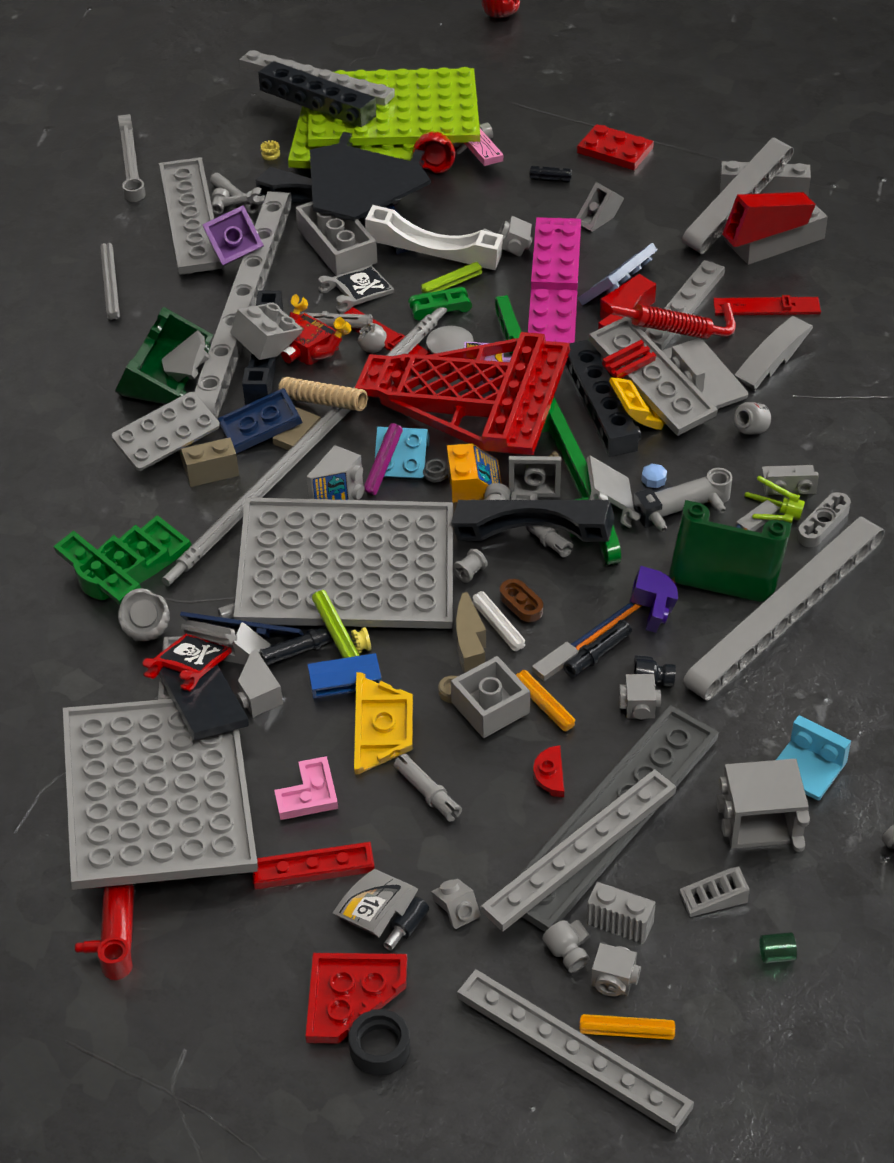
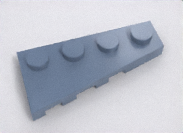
[578,243,657,306]

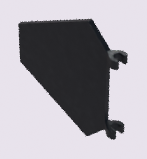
[310,132,431,221]

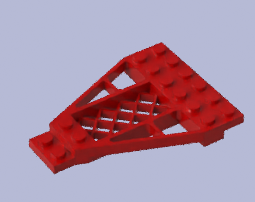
[355,332,570,455]

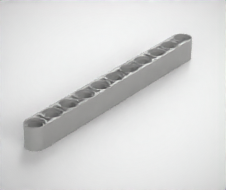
[683,517,885,701]

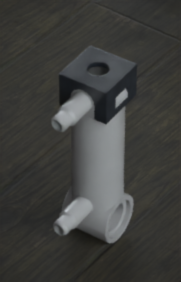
[634,468,732,532]

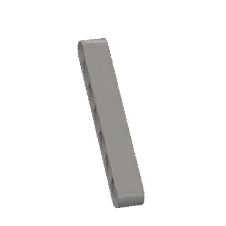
[682,138,794,254]

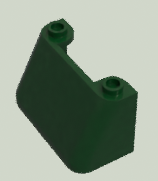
[115,307,213,405]
[669,500,792,602]

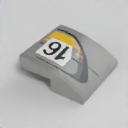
[333,869,418,938]

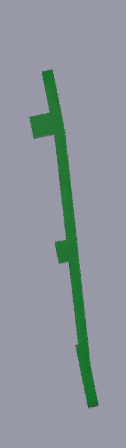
[495,295,622,565]

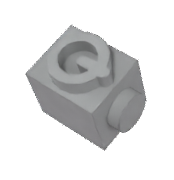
[498,216,533,256]
[619,674,661,719]
[591,943,641,996]

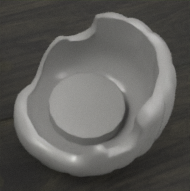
[118,588,170,642]

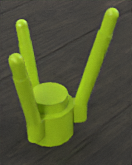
[744,476,805,523]

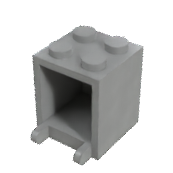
[717,759,810,852]

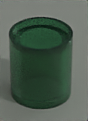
[759,932,797,964]

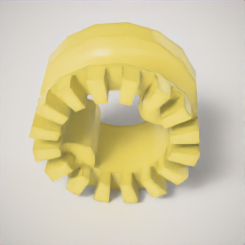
[260,140,280,160]
[351,627,371,654]

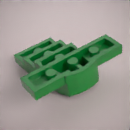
[53,515,192,605]

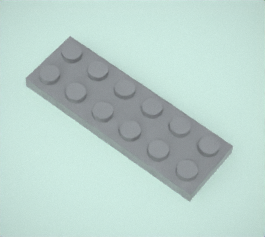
[588,317,718,436]

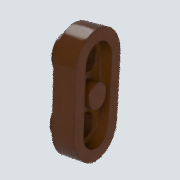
[500,579,543,622]

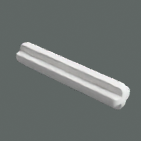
[472,591,525,651]

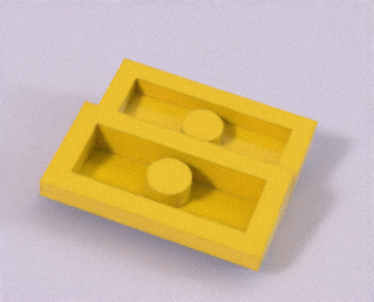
[609,377,665,430]

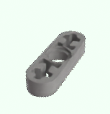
[797,492,851,547]

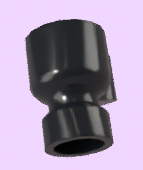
[634,655,676,687]

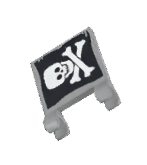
[318,265,394,313]

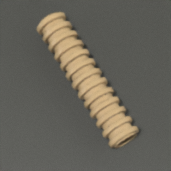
[278,377,368,411]

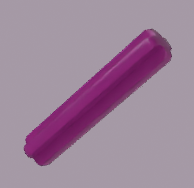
[364,423,403,495]

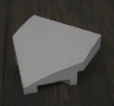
[162,330,210,382]

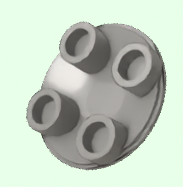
[426,326,474,354]

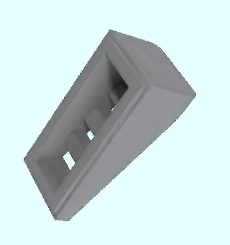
[679,866,749,917]

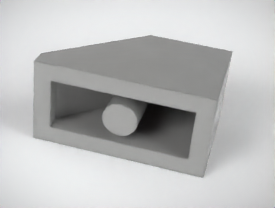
[576,182,624,232]
[237,650,283,717]

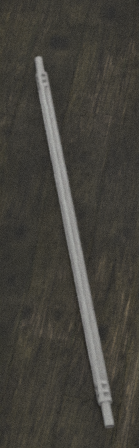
[162,307,447,586]

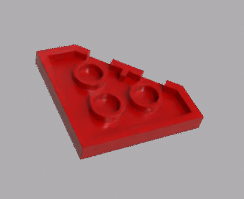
[306,953,408,1044]

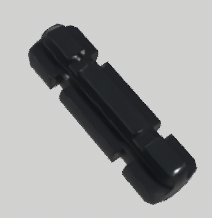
[529,166,572,182]

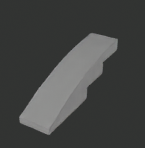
[734,316,813,390]

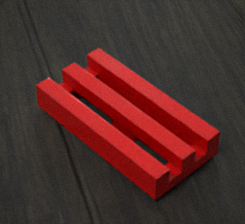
[602,339,656,378]

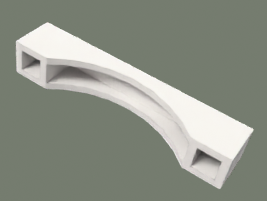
[365,205,503,270]

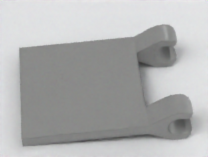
[587,455,640,528]

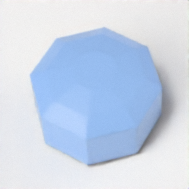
[641,464,667,488]

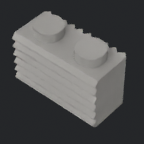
[587,882,656,944]

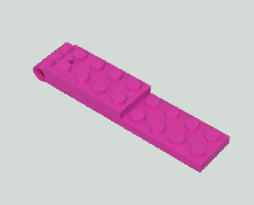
[528,217,581,343]

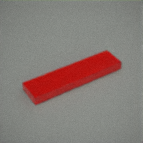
[253,842,375,890]

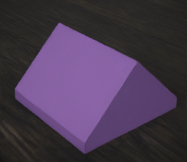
[202,205,264,266]

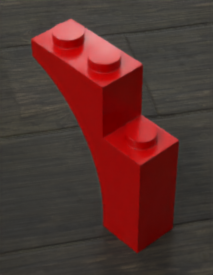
[598,274,656,329]

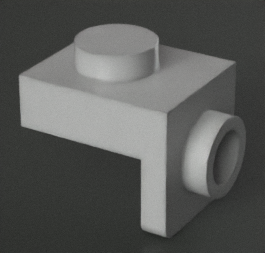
[431,878,481,929]

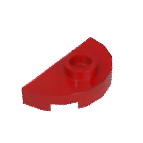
[533,745,564,797]

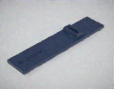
[180,612,304,639]

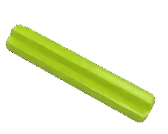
[421,262,482,294]
[312,590,360,658]

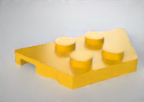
[354,672,413,774]

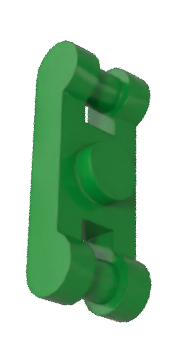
[408,287,472,320]

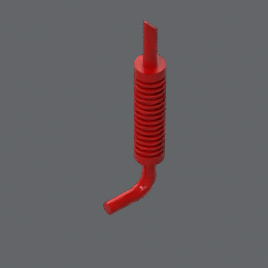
[602,303,736,339]

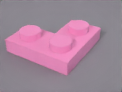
[274,756,338,820]

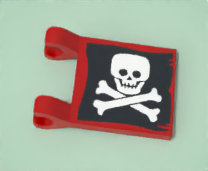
[143,634,232,691]

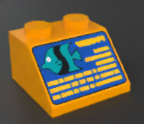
[447,443,501,503]

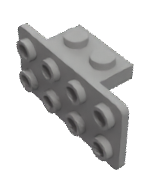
[662,338,748,409]
[112,392,220,471]

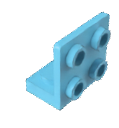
[375,427,430,479]
[776,715,851,800]

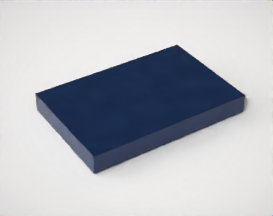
[217,388,303,454]

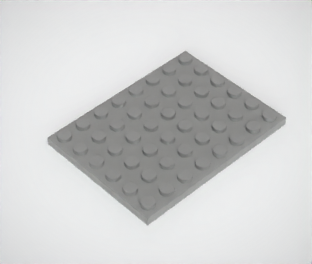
[234,497,453,629]
[63,699,258,890]

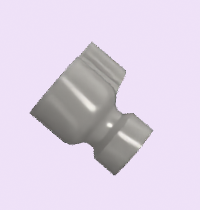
[542,920,590,973]

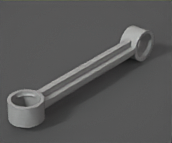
[118,114,146,202]

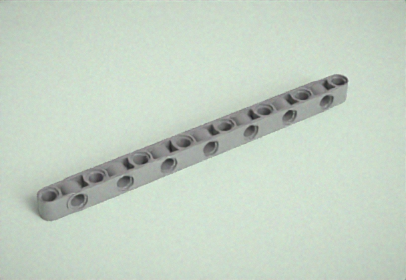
[194,191,292,419]

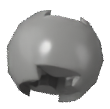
[358,323,387,353]

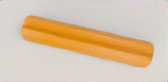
[516,670,575,732]
[579,1014,675,1040]

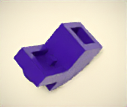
[629,566,678,633]

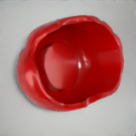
[481,0,520,19]
[413,131,455,173]

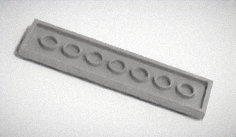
[159,157,224,275]

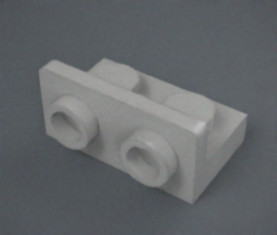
[761,465,819,495]

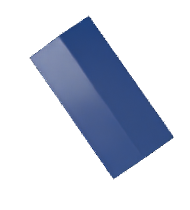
[307,653,382,699]

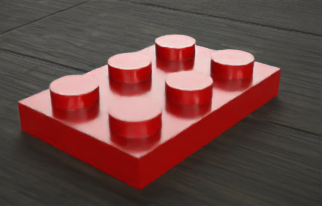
[577,124,654,171]

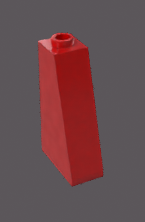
[722,192,816,247]

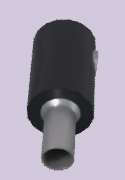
[383,896,429,950]

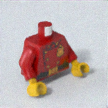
[281,294,351,365]

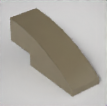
[456,592,486,673]

